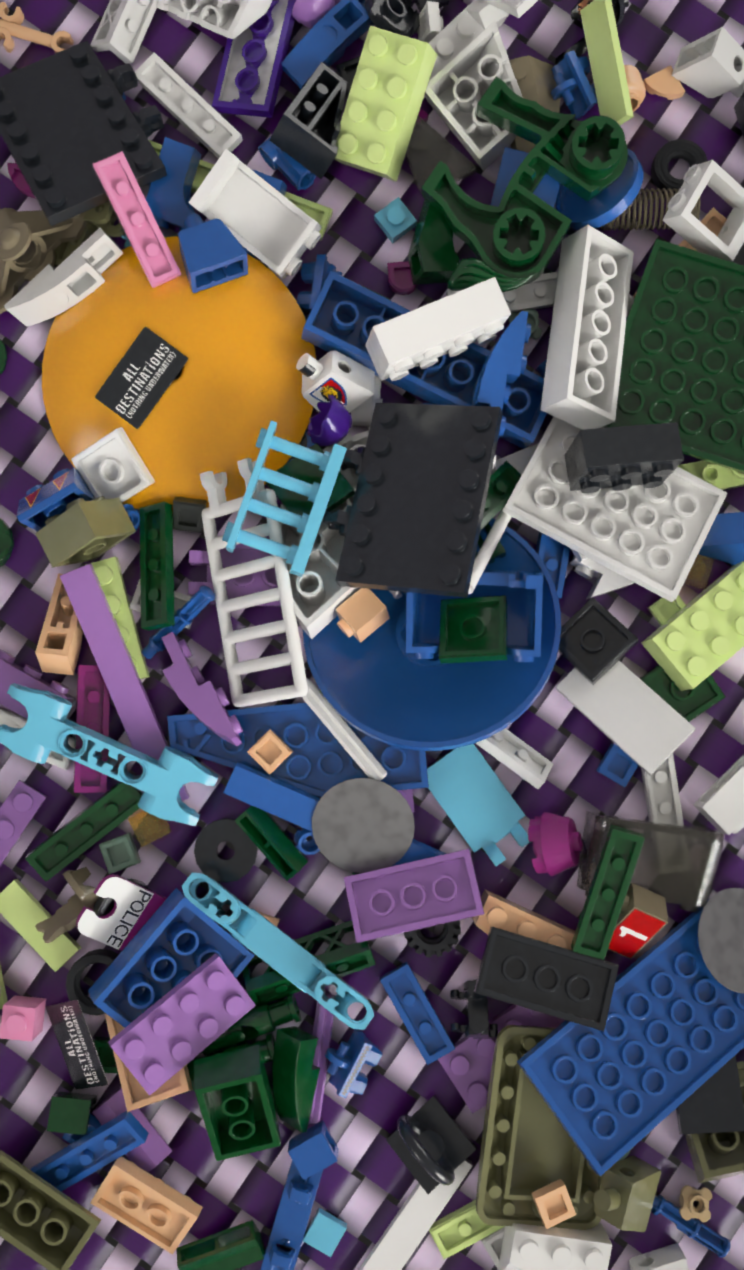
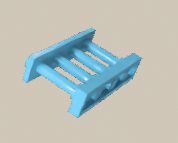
[222,420,347,577]

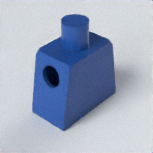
[178,214,248,294]

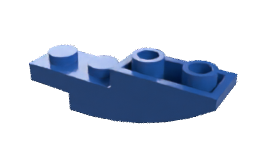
[281,0,374,89]
[471,311,531,439]

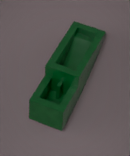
[273,1026,320,1133]

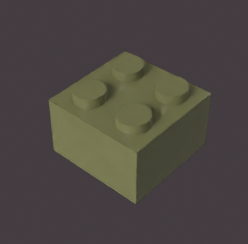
[35,496,136,568]

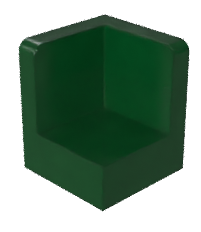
[47,1092,97,1135]

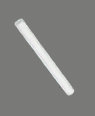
[468,508,512,594]

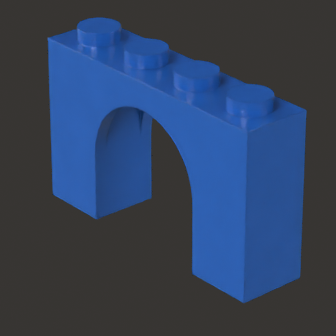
[146,137,288,258]

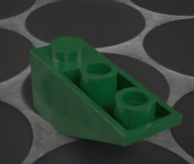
[408,199,459,285]

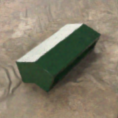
[235,805,309,881]
[176,1220,266,1270]

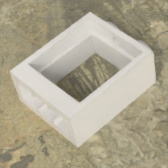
[663,160,744,261]

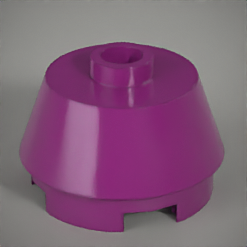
[528,812,583,877]

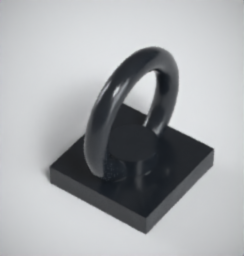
[386,1095,477,1194]

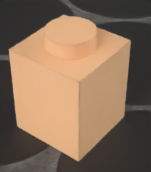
[335,588,390,643]

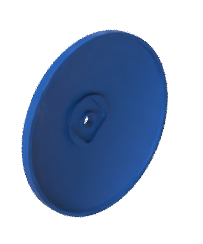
[303,518,561,751]

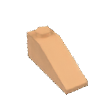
[35,573,83,676]

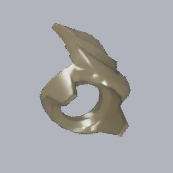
[35,867,99,943]

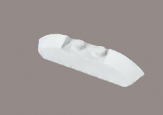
[423,0,509,99]

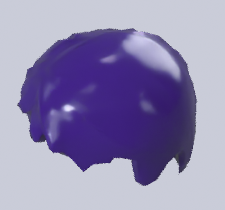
[307,395,352,447]

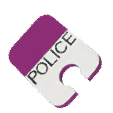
[76,874,167,951]

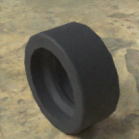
[66,949,119,1016]

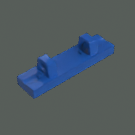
[260,1161,323,1270]

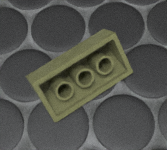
[0,1149,101,1270]

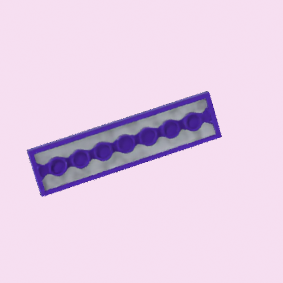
[212,0,296,118]

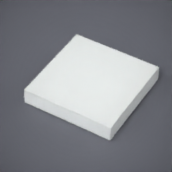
[71,427,156,503]

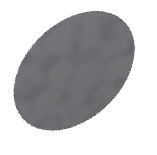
[312,778,415,873]
[698,888,744,994]

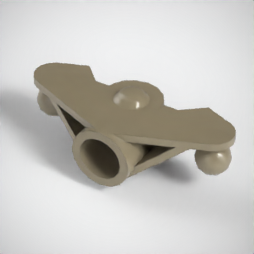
[0,208,88,314]

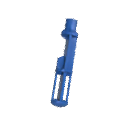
[141,585,215,659]
[651,1195,731,1258]

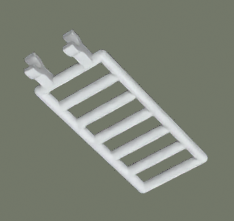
[200,458,308,707]

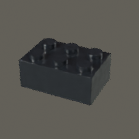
[564,422,684,493]

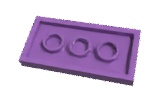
[344,849,485,943]
[108,953,256,1096]
[438,1004,565,1114]

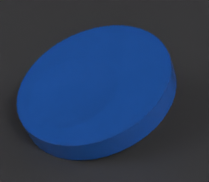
[556,148,644,230]

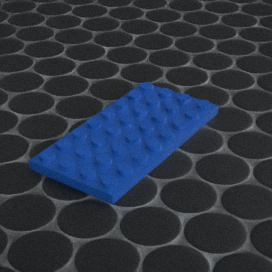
[516,899,744,1176]

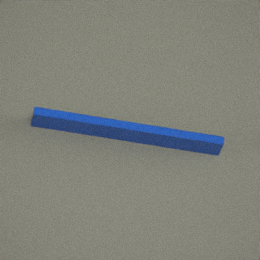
[223,762,447,866]

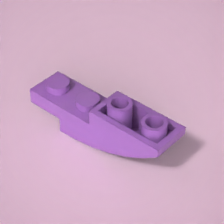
[161,632,243,746]

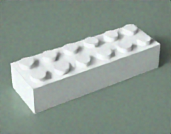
[540,225,634,430]

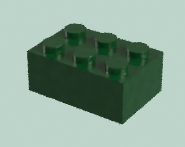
[194,1045,281,1161]

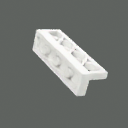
[90,0,159,64]

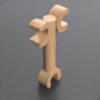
[0,2,74,54]

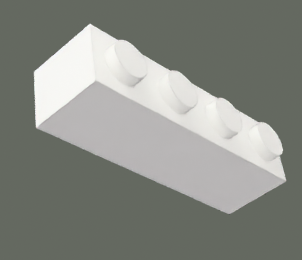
[693,754,744,835]

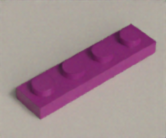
[73,665,110,793]

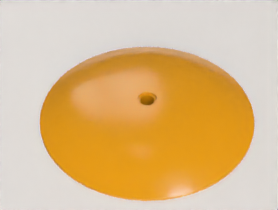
[42,236,316,514]

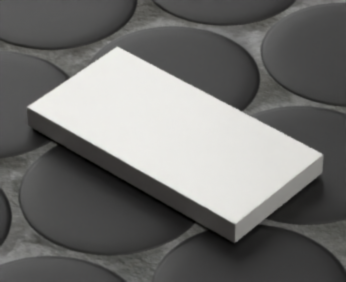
[556,661,695,776]

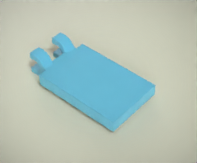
[427,744,529,866]

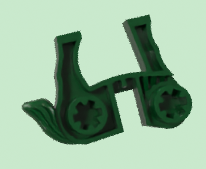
[422,76,628,292]

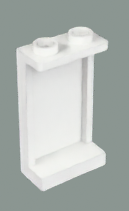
[188,149,322,279]

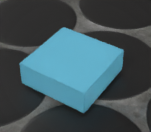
[303,1207,347,1257]

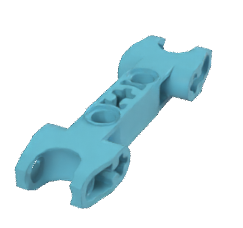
[0,683,219,826]
[182,873,374,1030]

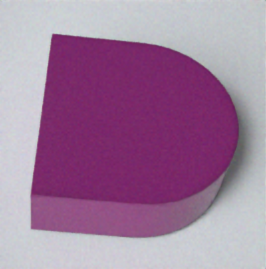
[387,261,418,295]

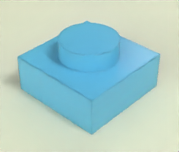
[374,197,417,243]

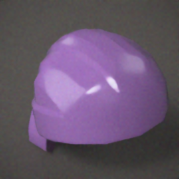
[292,0,335,29]

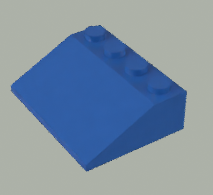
[88,888,255,1028]

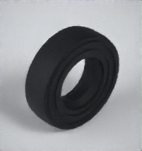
[651,139,708,195]

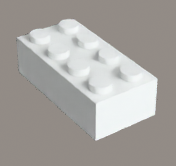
[365,277,511,381]

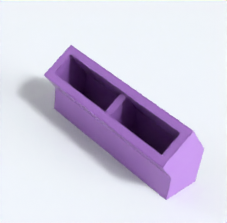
[92,1086,172,1172]

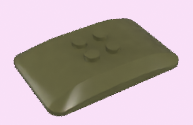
[476,1025,603,1230]

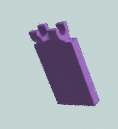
[188,544,281,607]

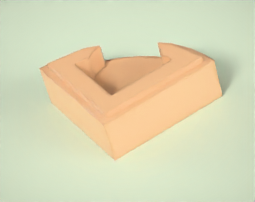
[643,65,685,100]

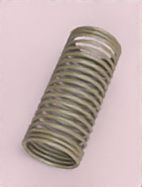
[601,188,701,231]

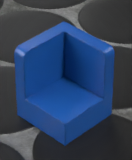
[288,1120,338,1180]

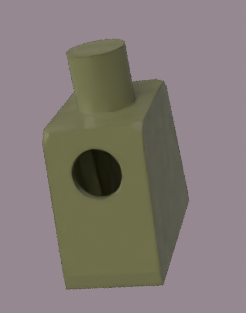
[594,1156,661,1232]

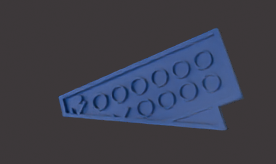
[167,703,429,797]

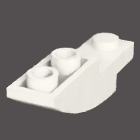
[4,228,123,327]

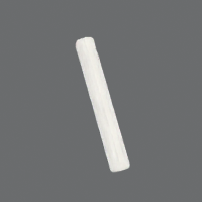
[302,678,387,781]

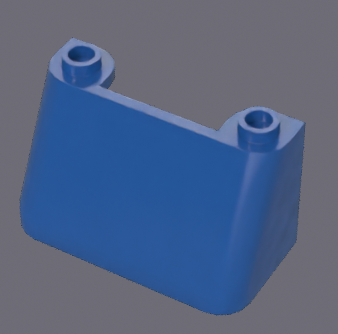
[406,570,543,662]

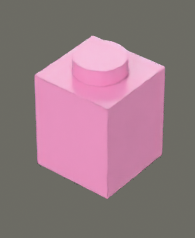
[0,995,46,1042]

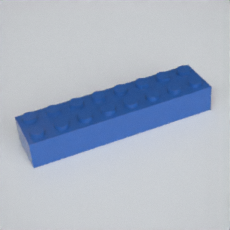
[301,271,547,449]

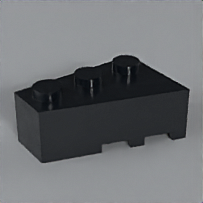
[269,62,347,179]

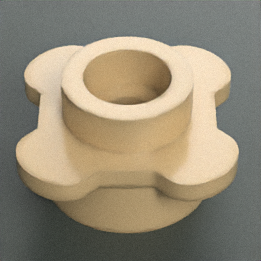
[679,1185,712,1222]

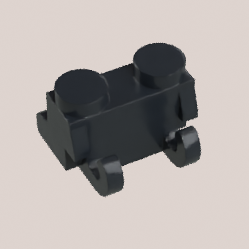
[450,979,498,1039]

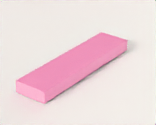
[93,151,181,289]

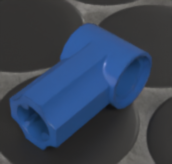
[258,137,316,191]

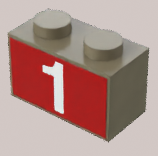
[608,883,668,959]

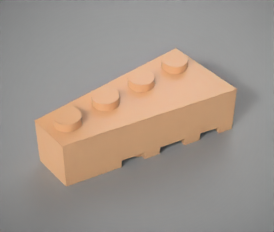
[472,889,575,950]

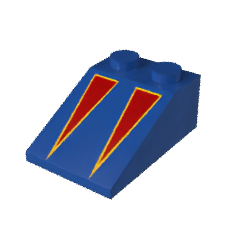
[16,468,95,532]

